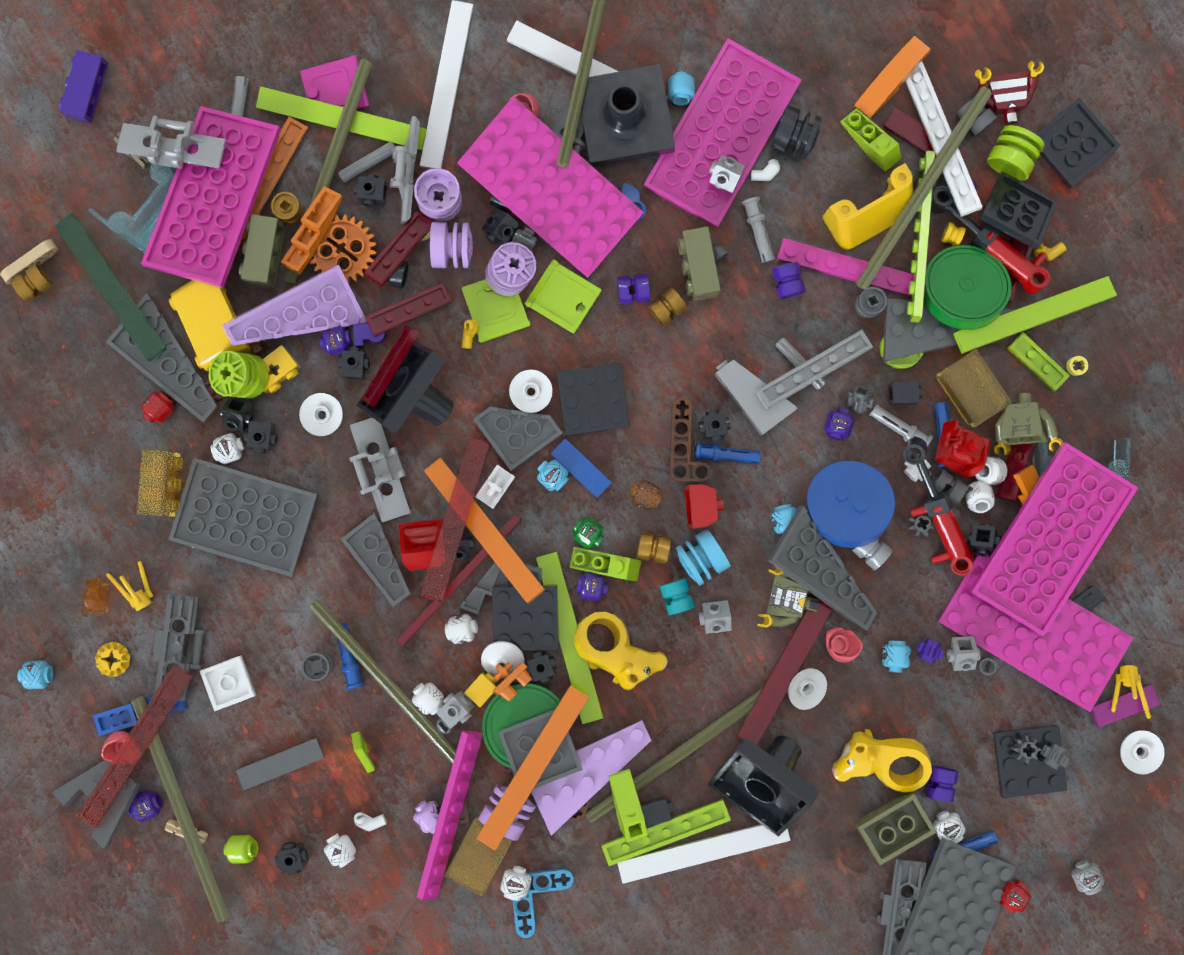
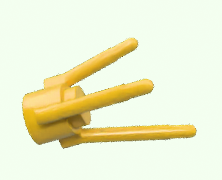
[106,561,153,611]
[1111,665,1151,719]

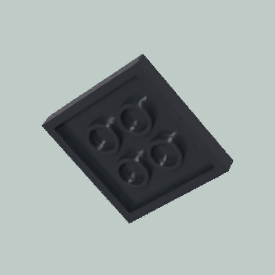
[1036,97,1121,188]
[979,171,1058,250]
[557,363,629,436]
[492,585,559,651]
[993,725,1068,798]

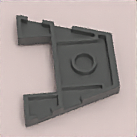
[460,562,542,614]
[52,760,141,850]

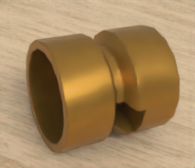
[271,192,304,225]
[10,263,54,303]
[647,287,688,327]
[636,531,671,564]

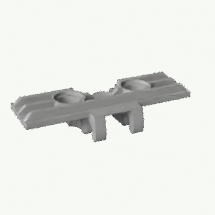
[116,115,226,169]
[390,116,420,224]
[349,418,411,523]

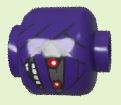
[319,326,352,355]
[824,408,855,441]
[576,572,609,602]
[128,790,163,822]

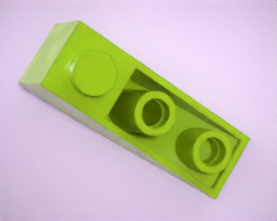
[840,108,902,172]
[570,547,641,581]
[608,769,648,843]

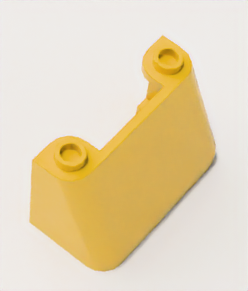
[822,163,913,250]
[169,280,254,372]

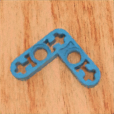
[513,868,574,938]

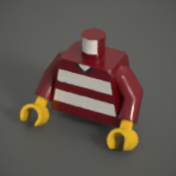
[975,61,1044,125]

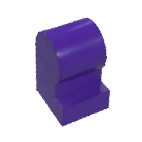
[353,324,387,348]

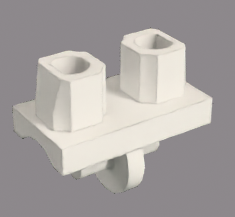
[475,465,515,509]

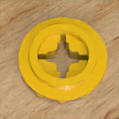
[95,642,130,677]

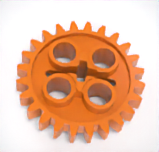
[309,214,377,284]

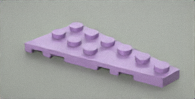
[221,265,367,346]
[532,720,651,836]

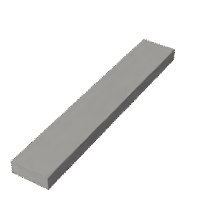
[755,330,873,410]

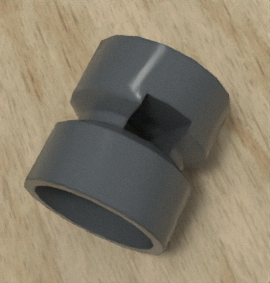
[957,98,998,136]
[854,287,887,319]
[927,469,968,508]
[301,651,334,681]

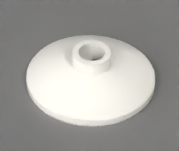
[509,370,552,413]
[299,393,343,436]
[481,641,524,678]
[788,668,827,710]
[1120,730,1164,774]

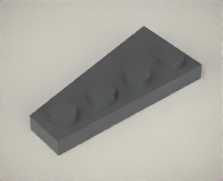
[341,513,411,607]

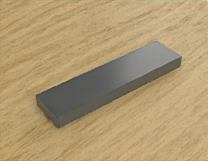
[236,737,325,790]

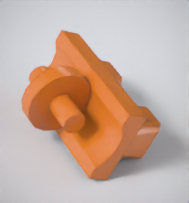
[493,662,532,701]

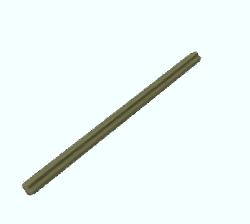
[557,0,606,168]
[284,59,372,284]
[856,86,992,290]
[310,600,476,780]
[585,689,762,823]
[131,696,229,923]

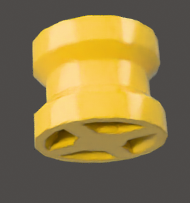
[941,222,966,246]

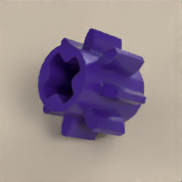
[916,638,945,664]

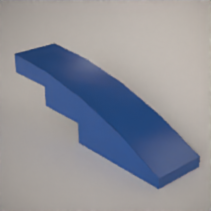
[93,696,187,736]

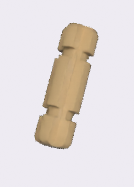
[165,819,208,845]

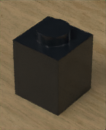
[888,381,922,405]
[640,795,674,827]

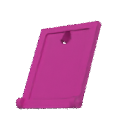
[300,55,370,110]

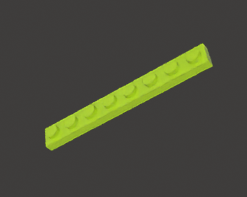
[907,151,935,323]

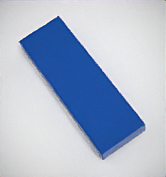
[551,439,612,498]

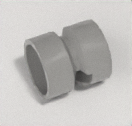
[851,539,893,570]

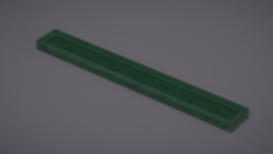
[55,213,167,362]

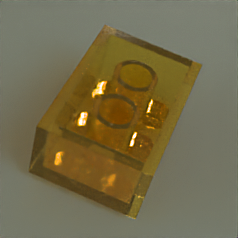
[935,349,1013,428]
[137,449,183,517]
[444,813,513,897]

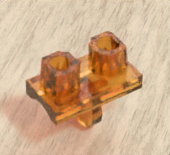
[81,578,110,618]

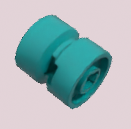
[659,578,695,615]

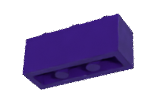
[59,50,108,124]

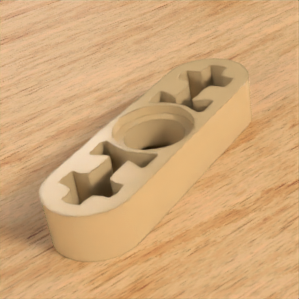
[0,239,58,284]

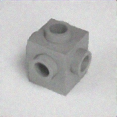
[709,155,745,193]
[699,600,732,634]
[947,636,980,671]
[436,691,475,729]

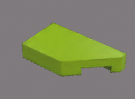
[351,731,375,773]

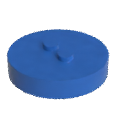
[806,461,895,548]

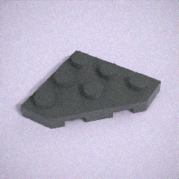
[473,406,563,471]

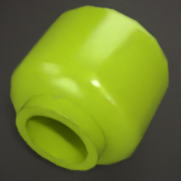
[224,835,258,864]

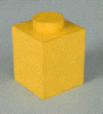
[464,672,498,707]

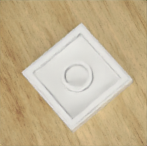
[200,655,256,711]

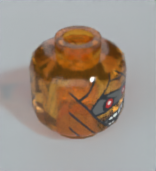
[629,479,663,511]

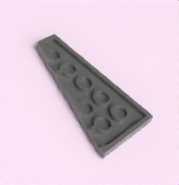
[106,293,219,423]
[883,298,1014,363]
[767,506,877,631]

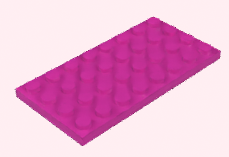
[643,38,802,228]
[457,96,644,278]
[141,106,281,288]
[969,442,1138,636]
[937,554,1134,712]

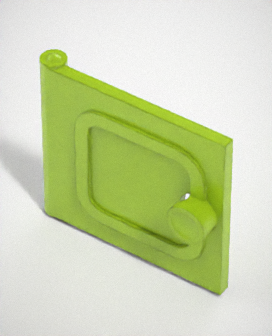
[524,259,602,334]
[461,279,531,343]

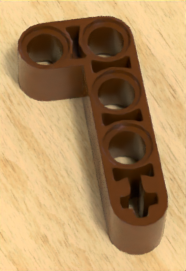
[669,397,712,483]

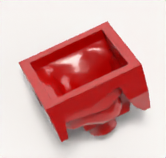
[935,420,991,479]
[684,485,724,529]
[398,519,445,571]

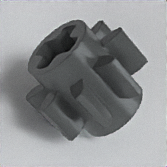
[512,226,538,252]
[847,386,874,413]
[907,513,935,536]
[1011,735,1041,763]
[1040,743,1070,770]

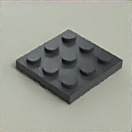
[498,708,583,789]

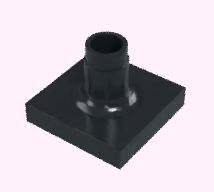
[581,64,675,167]
[356,341,454,434]
[707,736,820,837]

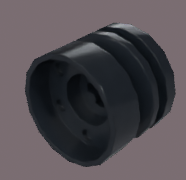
[771,105,821,160]

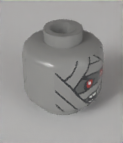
[1071,860,1105,895]

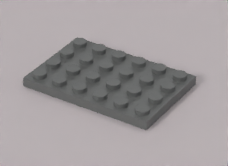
[168,458,319,577]
[895,838,1016,955]

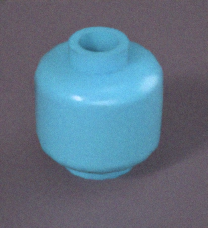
[667,72,695,106]

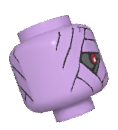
[413,800,441,834]

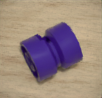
[772,262,806,299]
[617,274,650,305]
[925,765,959,802]

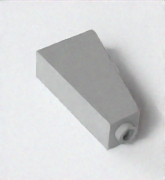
[715,360,797,436]

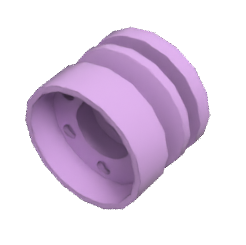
[414,168,462,222]
[430,222,473,268]
[485,242,536,296]
[478,784,536,841]

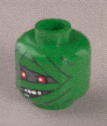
[572,517,604,549]

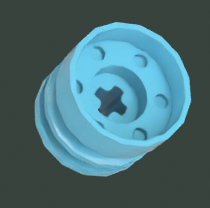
[675,528,731,586]

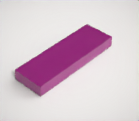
[1091,684,1160,727]

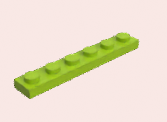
[601,798,731,866]

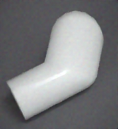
[751,159,780,181]
[354,812,387,831]

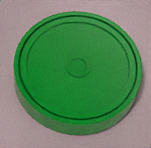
[923,245,1011,330]
[482,682,561,769]

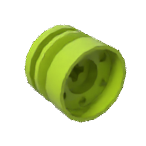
[987,125,1045,181]
[209,351,268,398]

